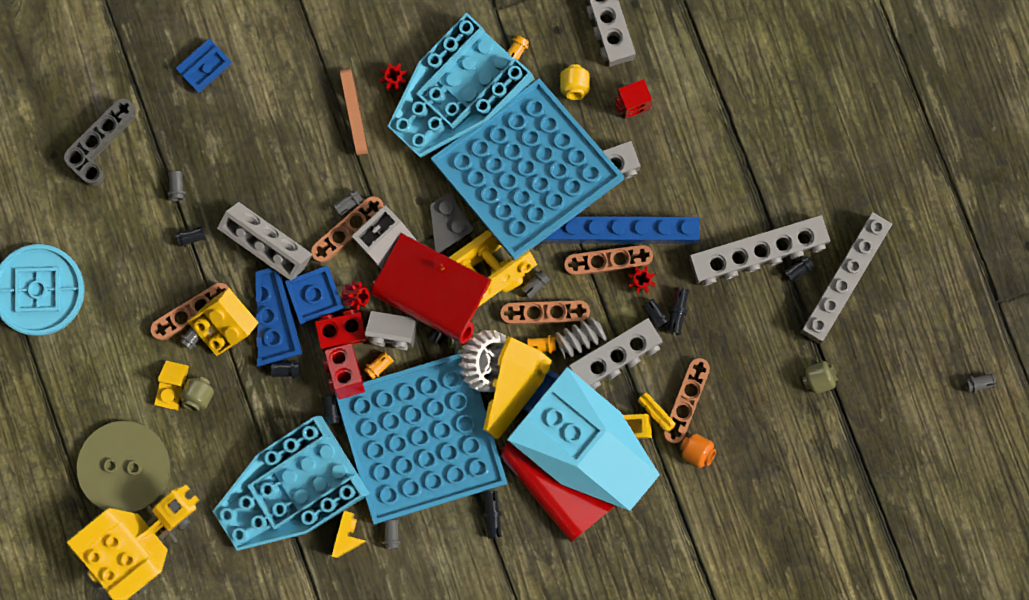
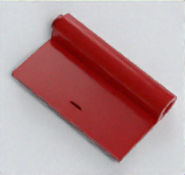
[371,233,492,344]
[500,442,616,543]

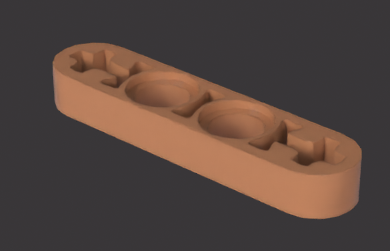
[340,68,368,155]
[311,196,384,263]
[564,245,653,276]
[151,283,229,341]
[500,301,590,325]
[664,358,710,444]

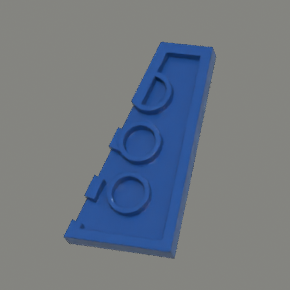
[255,267,302,367]

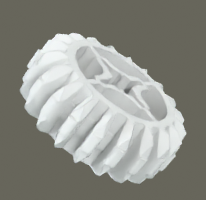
[458,330,506,392]

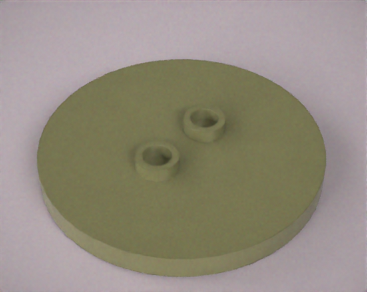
[77,421,170,513]

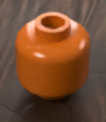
[680,434,716,468]

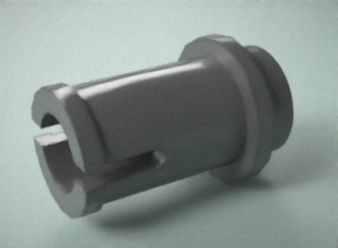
[167,171,186,201]
[333,189,363,217]
[521,270,550,299]
[180,327,201,350]
[965,373,996,394]
[382,520,401,549]

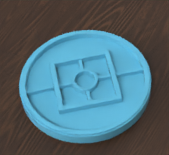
[0,244,85,336]

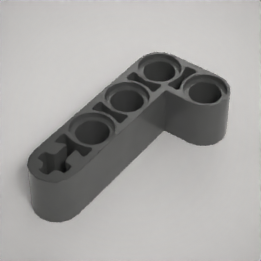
[64,98,137,187]

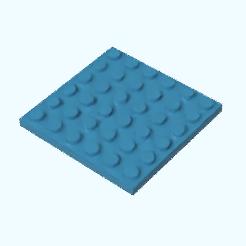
[431,78,624,261]
[335,353,508,525]

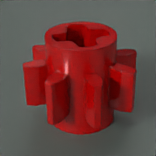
[380,63,408,92]
[628,266,656,295]
[341,281,370,310]

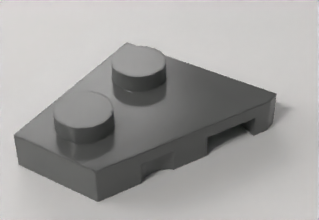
[430,193,474,253]

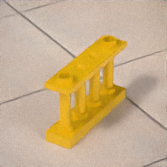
[441,230,537,307]

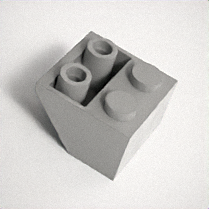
[352,205,417,270]
[365,311,418,351]

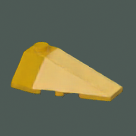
[483,337,552,439]

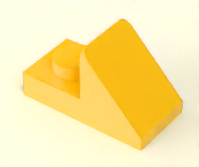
[154,361,189,411]
[332,511,366,558]

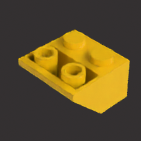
[187,288,258,356]

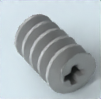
[555,317,607,359]

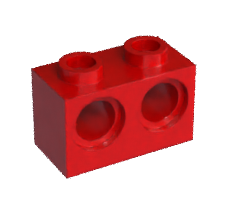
[614,79,652,119]
[315,310,368,351]
[323,343,366,400]

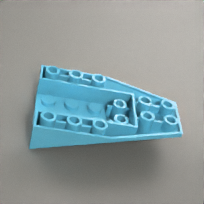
[388,13,534,158]
[507,367,660,511]
[213,416,370,551]

